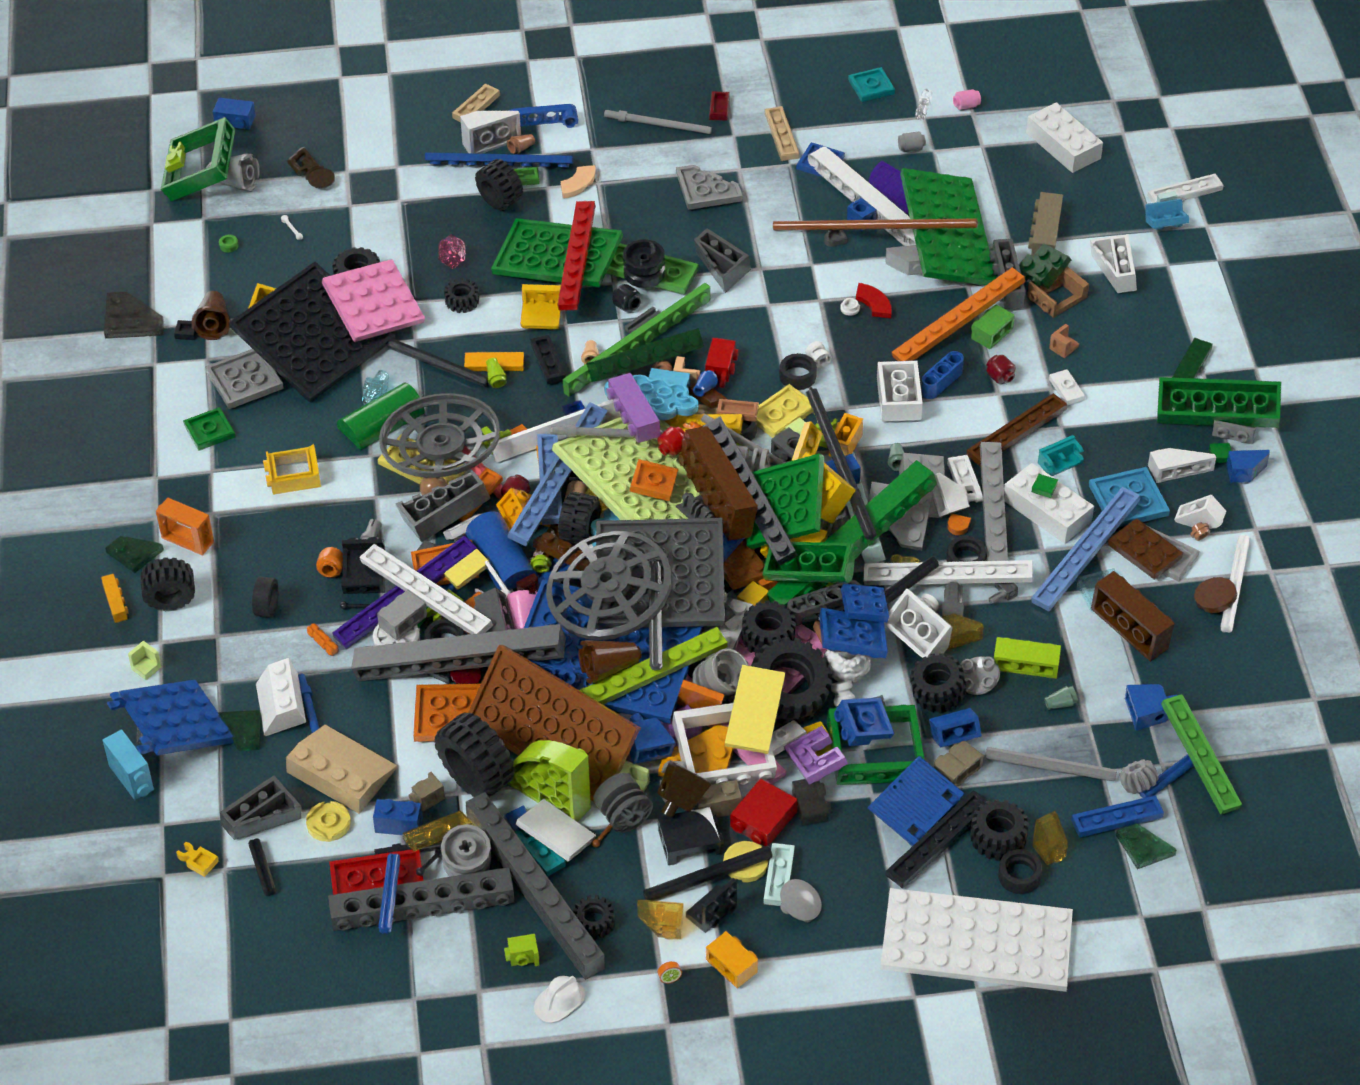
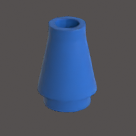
[693,370,718,396]

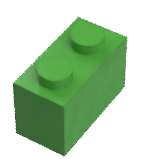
[971,304,1015,349]

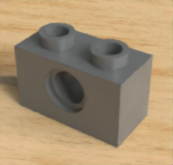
[771,427,800,462]

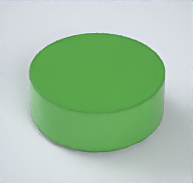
[219,235,238,253]

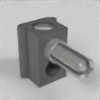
[988,583,1018,604]

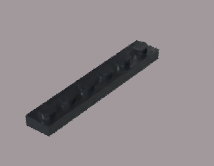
[886,790,988,888]

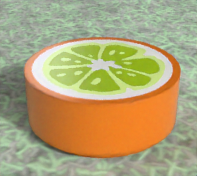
[657,961,682,984]

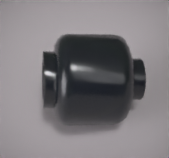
[612,284,641,312]

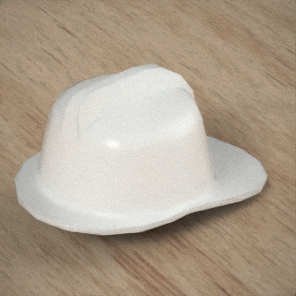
[534,976,585,1023]

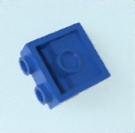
[834,698,895,746]

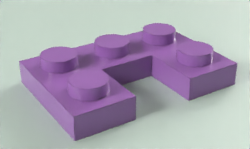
[784,726,848,785]

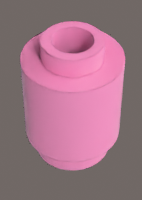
[953,89,981,110]

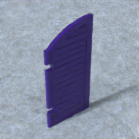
[869,160,909,215]

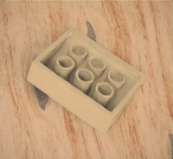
[286,725,397,814]

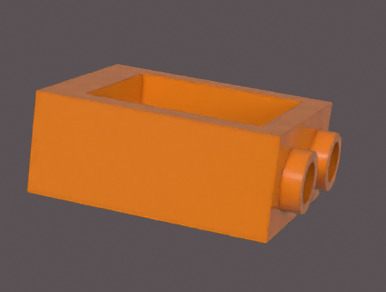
[156,497,214,556]

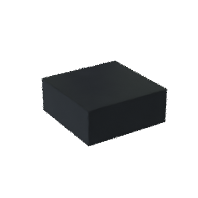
[174,320,196,340]

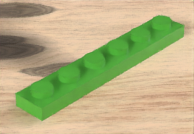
[1161,694,1242,815]

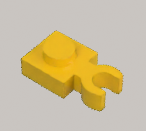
[176,842,219,877]

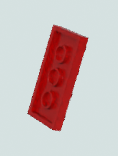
[329,848,424,895]

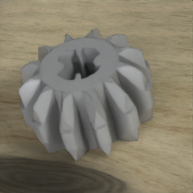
[1119,759,1159,794]

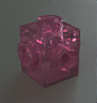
[438,234,466,269]

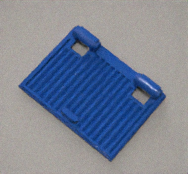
[868,756,965,846]

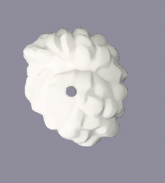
[823,650,871,683]

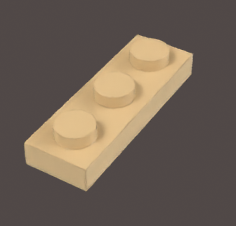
[452,84,500,122]

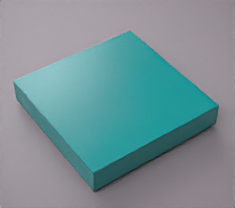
[848,67,895,102]

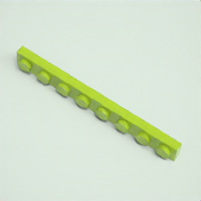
[579,627,728,705]

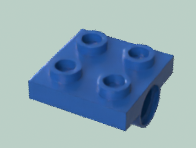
[841,583,889,623]

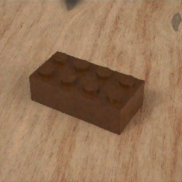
[1091,571,1175,662]

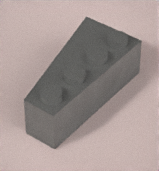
[395,471,491,542]

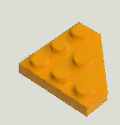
[658,725,734,777]

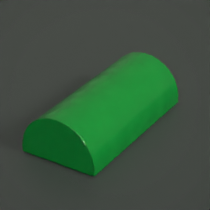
[337,382,425,450]
[762,542,854,583]

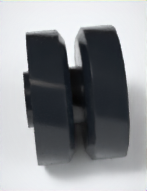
[623,239,665,288]

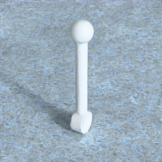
[281,215,303,240]

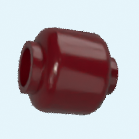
[986,355,1016,384]
[501,475,531,496]

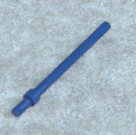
[298,673,319,733]

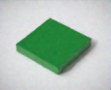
[183,407,236,451]

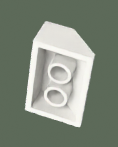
[884,588,953,658]
[256,658,306,736]

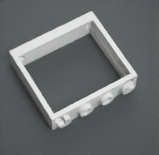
[672,703,777,785]

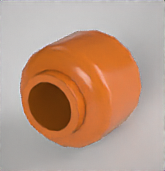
[316,547,343,578]

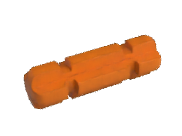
[307,623,339,656]

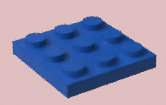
[819,608,888,659]

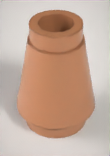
[507,134,535,154]

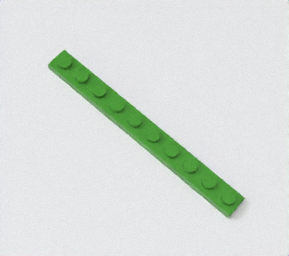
[563,283,710,397]

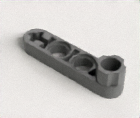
[787,580,861,626]

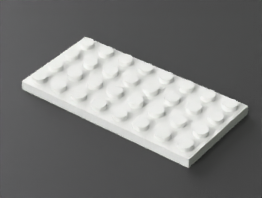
[880,888,1073,992]

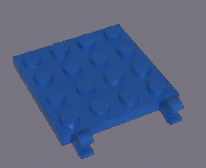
[107,680,235,755]

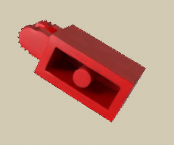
[705,338,739,388]

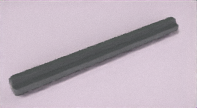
[649,561,662,671]

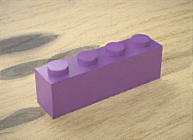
[606,373,661,443]

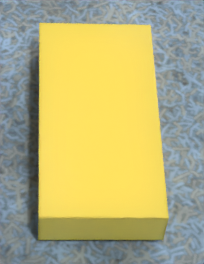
[444,549,490,590]

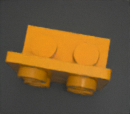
[496,488,550,530]

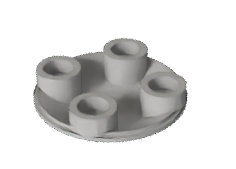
[961,656,1000,695]
[780,879,821,923]

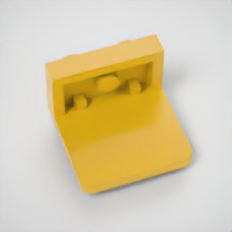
[520,284,561,329]

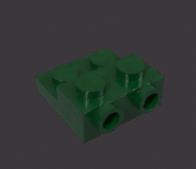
[1019,243,1072,289]

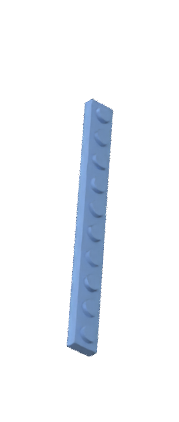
[507,402,608,546]

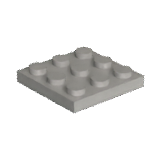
[205,349,284,409]

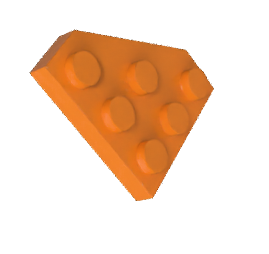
[413,684,481,742]

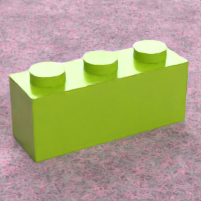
[994,637,1061,679]

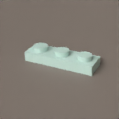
[764,843,795,906]

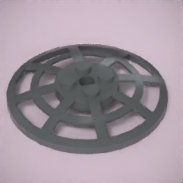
[379,393,500,478]
[546,531,672,640]

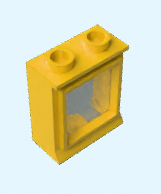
[263,444,321,495]

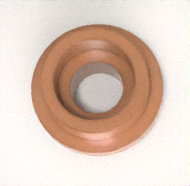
[1190,522,1210,541]

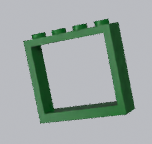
[161,117,236,201]
[827,704,925,785]

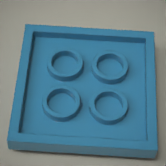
[1089,467,1170,528]

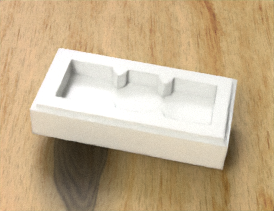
[1049,369,1085,406]
[771,720,806,756]

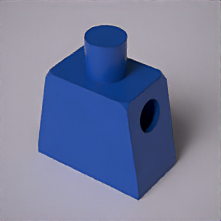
[1124,684,1177,731]
[629,713,675,764]

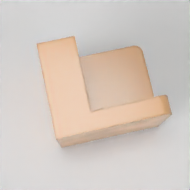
[673,356,700,386]

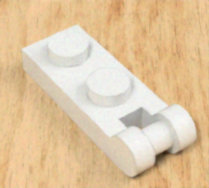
[947,455,983,503]

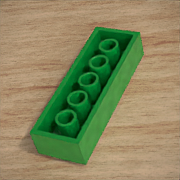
[1157,377,1282,428]

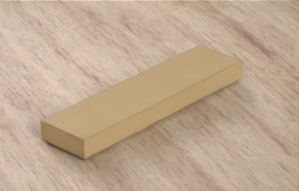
[764,106,799,161]

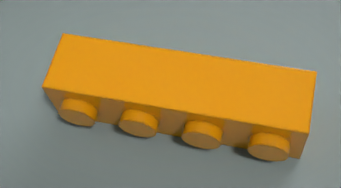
[101,574,129,623]

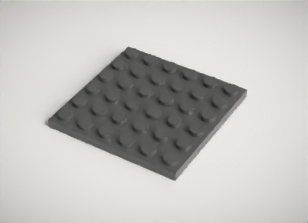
[596,518,725,629]

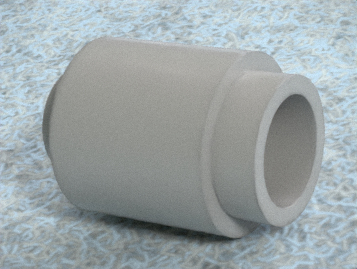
[898,131,926,152]

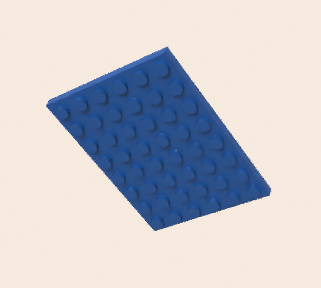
[524,579,704,724]

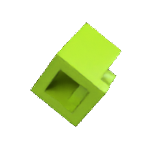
[504,934,539,966]

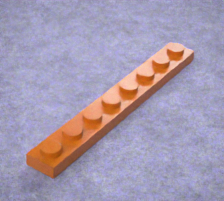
[892,267,1025,361]

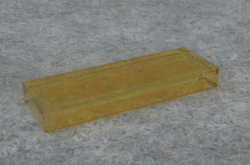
[403,810,472,851]

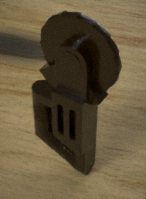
[287,147,335,188]

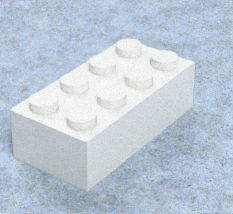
[1026,103,1103,173]
[1004,463,1094,544]

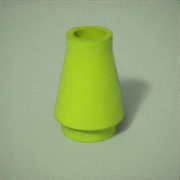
[486,358,507,388]

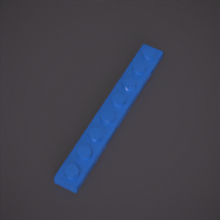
[425,152,573,167]

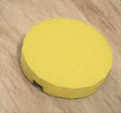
[306,801,351,842]
[723,841,768,883]

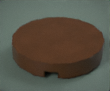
[1194,577,1237,613]

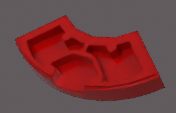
[856,283,892,319]

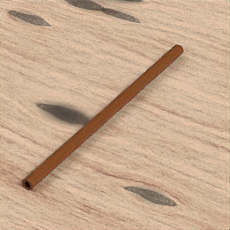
[773,218,978,230]

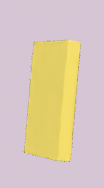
[756,384,813,438]

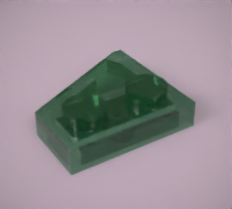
[105,536,164,573]
[218,710,261,751]
[1116,823,1177,870]

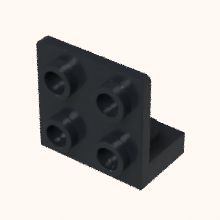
[686,878,737,933]

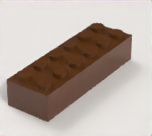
[679,426,758,541]

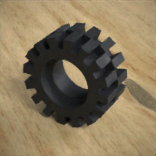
[444,278,479,313]
[573,895,615,940]

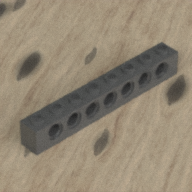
[328,867,514,931]

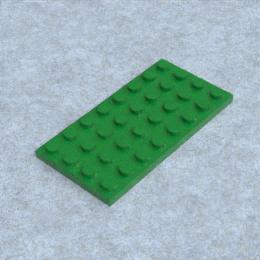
[900,168,996,285]

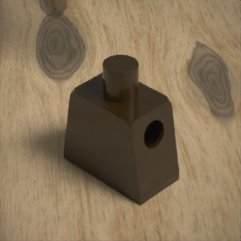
[658,760,712,818]

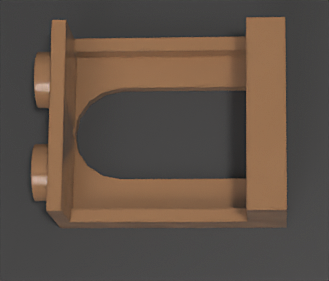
[1027,266,1089,318]

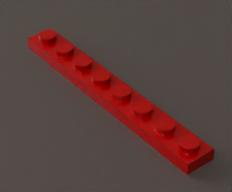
[557,201,596,310]

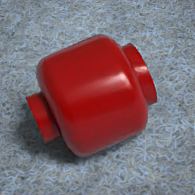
[657,427,685,457]

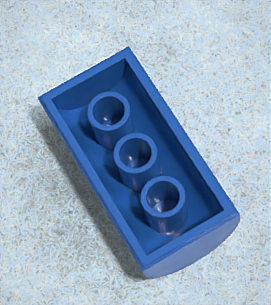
[466,511,538,591]

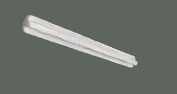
[1221,535,1249,633]

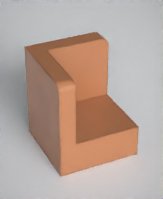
[1049,324,1079,358]

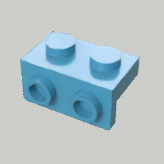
[1145,199,1189,230]

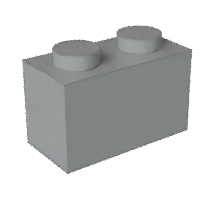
[377,590,427,640]

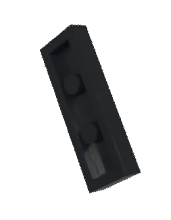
[530,335,566,384]

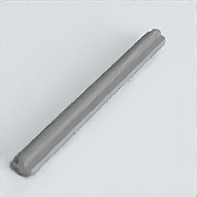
[985,747,1117,781]

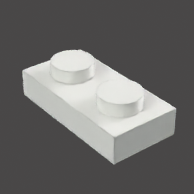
[443,514,481,541]

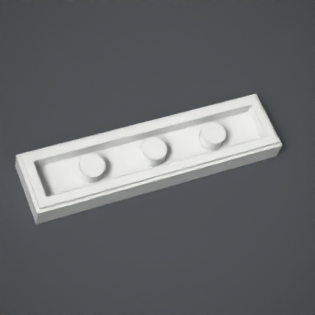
[1148,174,1224,203]

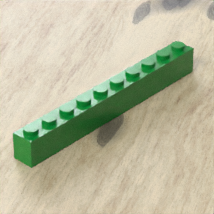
[767,460,937,609]

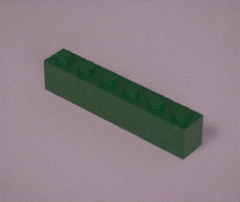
[586,328,704,382]

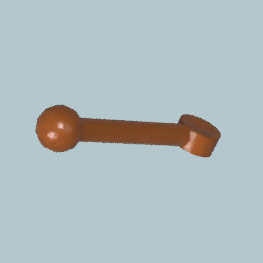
[592,824,612,848]

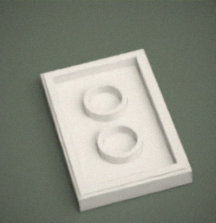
[516,799,596,862]

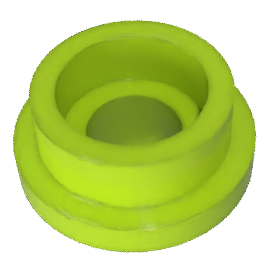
[531,555,552,573]

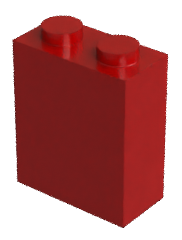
[730,778,798,846]

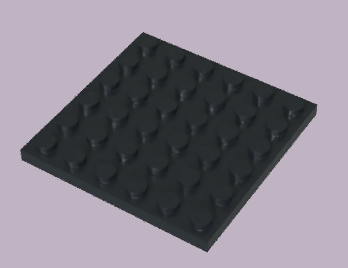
[229,261,396,402]

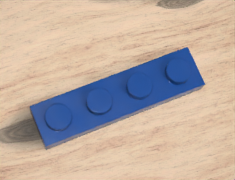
[1071,795,1164,838]

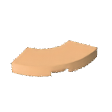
[561,165,596,198]

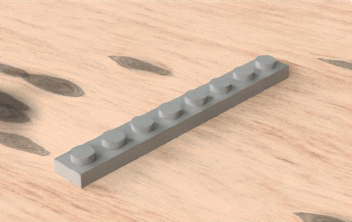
[980,442,1008,561]

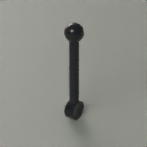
[340,601,370,610]
[416,849,442,876]

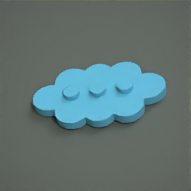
[604,375,699,420]

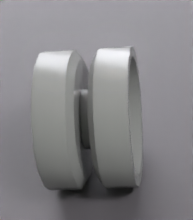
[441,824,492,877]

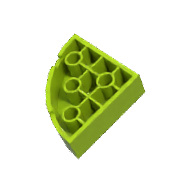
[508,740,591,822]

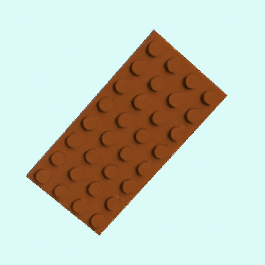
[468,645,641,802]

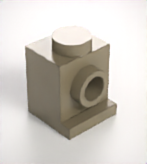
[408,772,445,811]

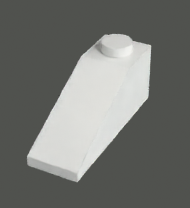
[1148,448,1216,483]

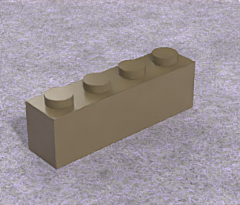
[1028,192,1063,256]

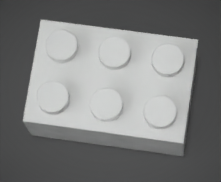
[877,361,923,422]

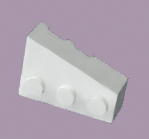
[1090,234,1137,293]

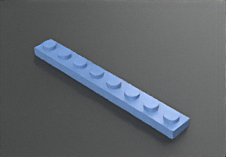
[1031,487,1140,611]

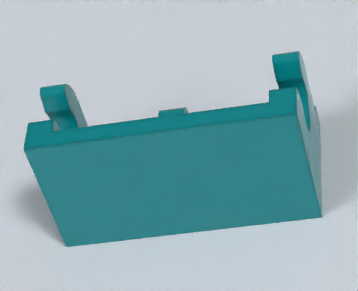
[1038,435,1084,476]

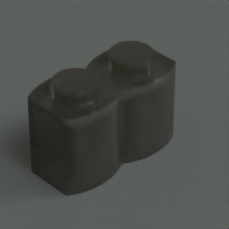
[791,779,832,826]

